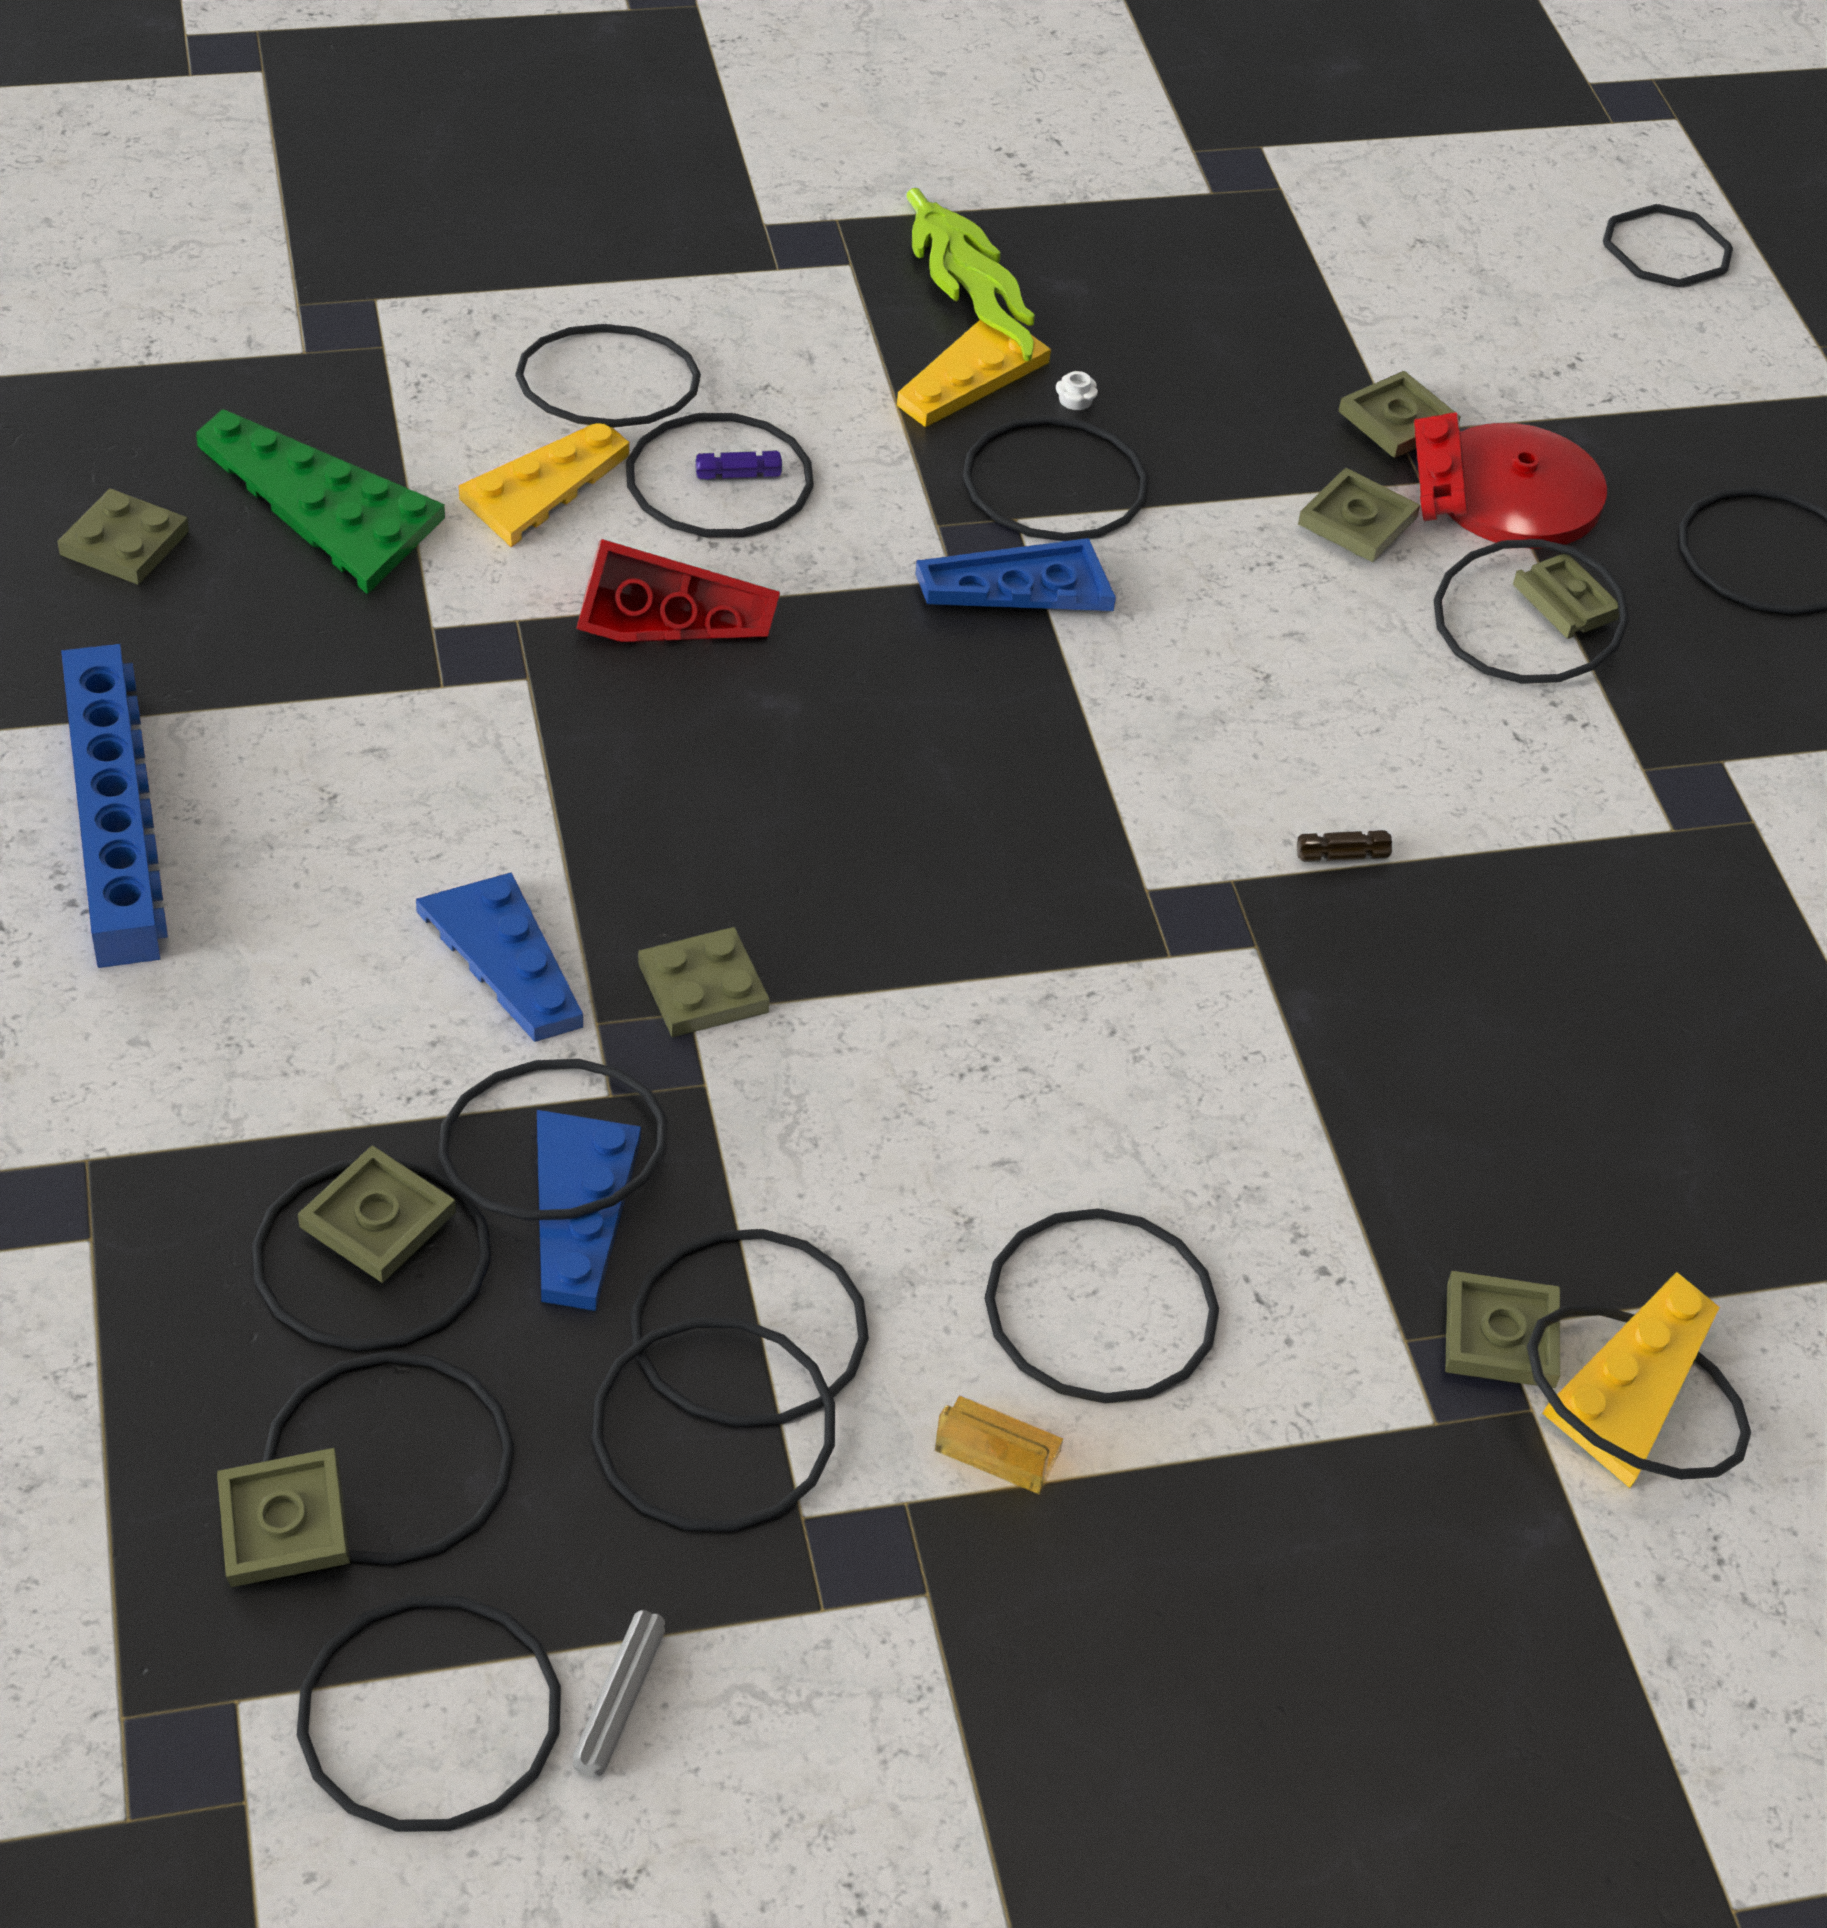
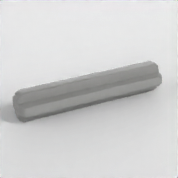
[573,1610,665,1777]

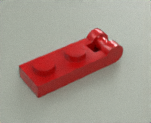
[1414,412,1468,522]

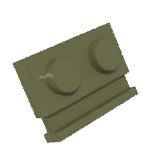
[1513,554,1620,639]

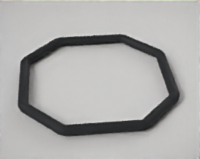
[1603,204,1733,287]

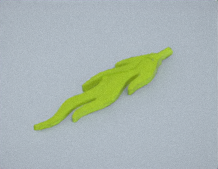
[906,188,1035,361]

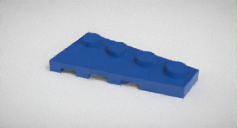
[915,538,1116,611]
[416,872,583,1042]
[537,1110,641,1311]

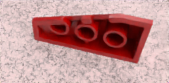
[576,539,780,642]

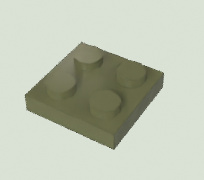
[1339,371,1461,458]
[1298,468,1420,562]
[57,488,189,585]
[638,927,770,1038]
[298,1145,456,1283]
[1445,1271,1560,1388]
[217,1448,350,1587]

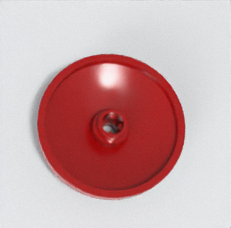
[1436,423,1607,549]

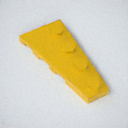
[897,320,1051,428]
[458,423,630,547]
[1542,1272,1720,1488]

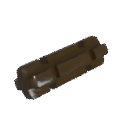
[1297,830,1392,862]

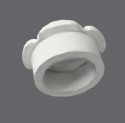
[1056,371,1098,410]

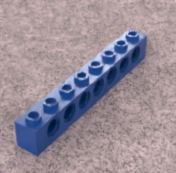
[61,644,168,968]

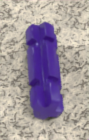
[695,450,782,480]

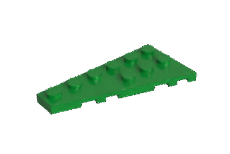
[196,409,445,594]

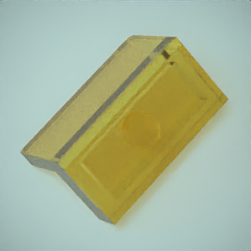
[935,1395,1063,1494]

